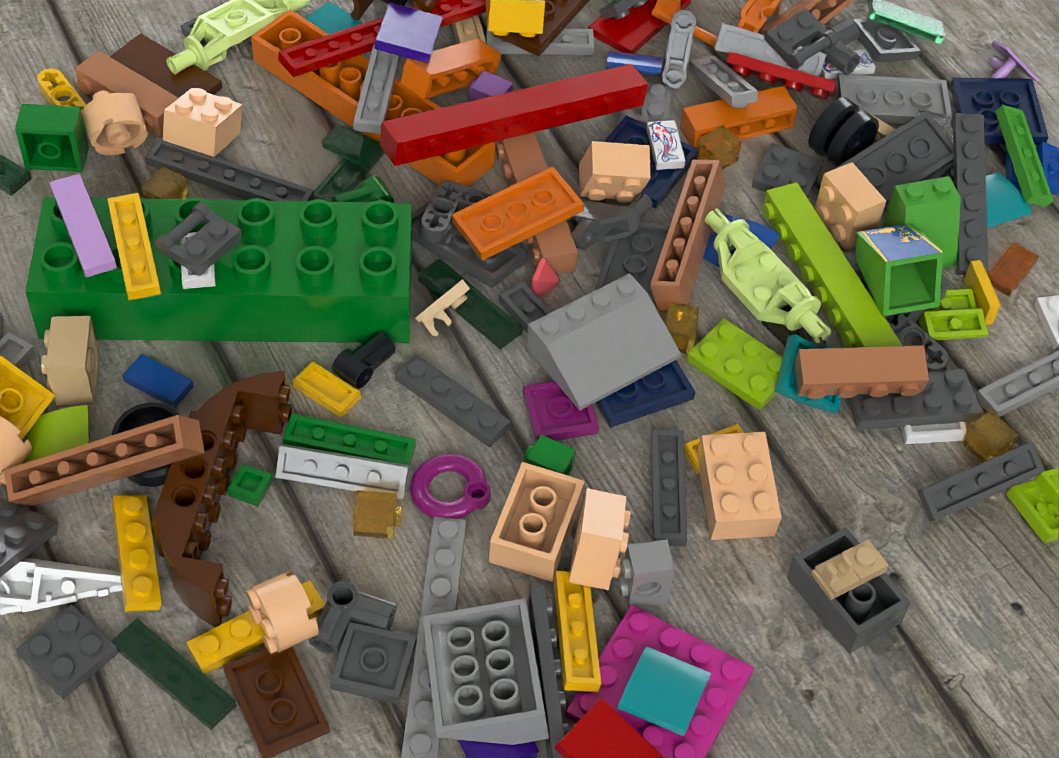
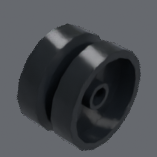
[808,97,879,167]
[112,402,180,487]

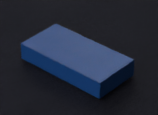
[122,354,194,408]

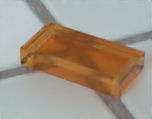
[987,242,1039,297]

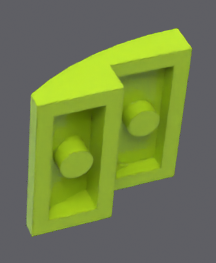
[918,289,988,340]
[25,405,91,463]
[1006,468,1059,544]

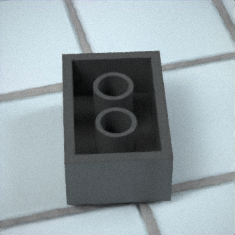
[787,527,911,654]

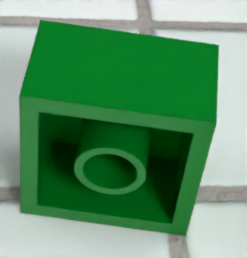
[15,104,89,172]

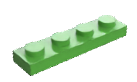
[995,105,1053,207]

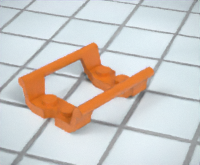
[651,0,783,54]

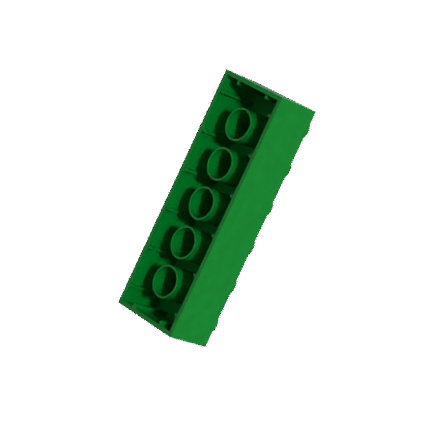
[25,197,412,344]

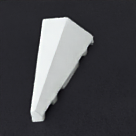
[0,558,122,615]

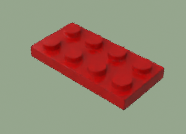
[727,52,838,100]

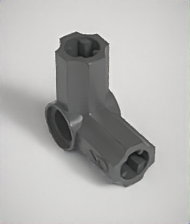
[811,18,861,75]
[309,581,397,654]

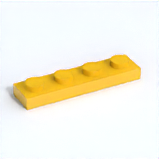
[107,193,161,300]
[112,495,161,611]
[553,571,601,692]
[186,580,325,675]

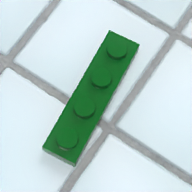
[283,413,416,465]

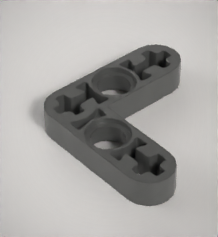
[418,181,491,243]
[884,275,949,371]

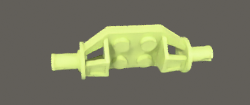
[166,0,310,74]
[705,208,831,343]

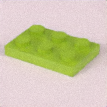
[686,318,783,411]

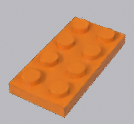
[452,166,584,261]

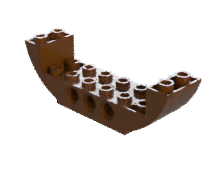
[151,371,293,627]

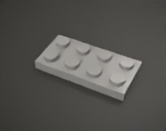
[837,74,952,126]

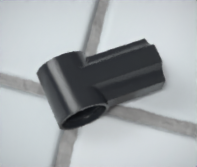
[332,332,395,389]

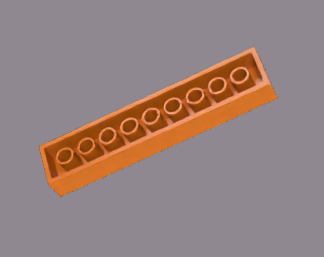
[251,9,495,187]

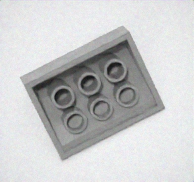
[527,273,681,411]
[422,598,549,745]

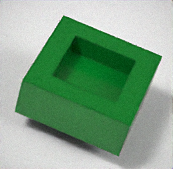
[228,464,273,507]

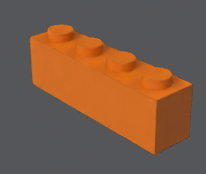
[400,38,502,100]
[680,86,798,149]

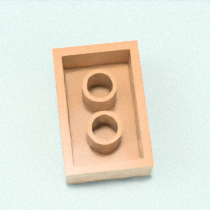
[697,432,782,540]
[489,462,585,582]

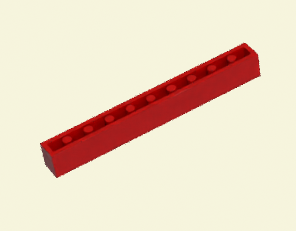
[380,64,648,166]

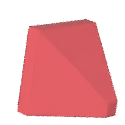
[531,258,559,298]

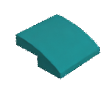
[986,172,1031,228]
[775,334,841,413]
[618,646,711,736]

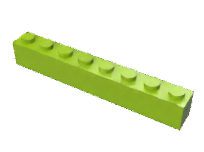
[761,182,903,348]

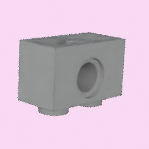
[617,540,675,609]

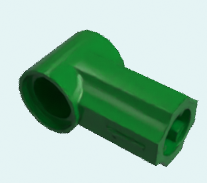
[332,176,395,203]

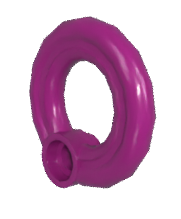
[410,454,491,519]

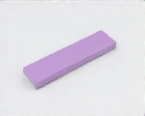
[49,174,117,277]

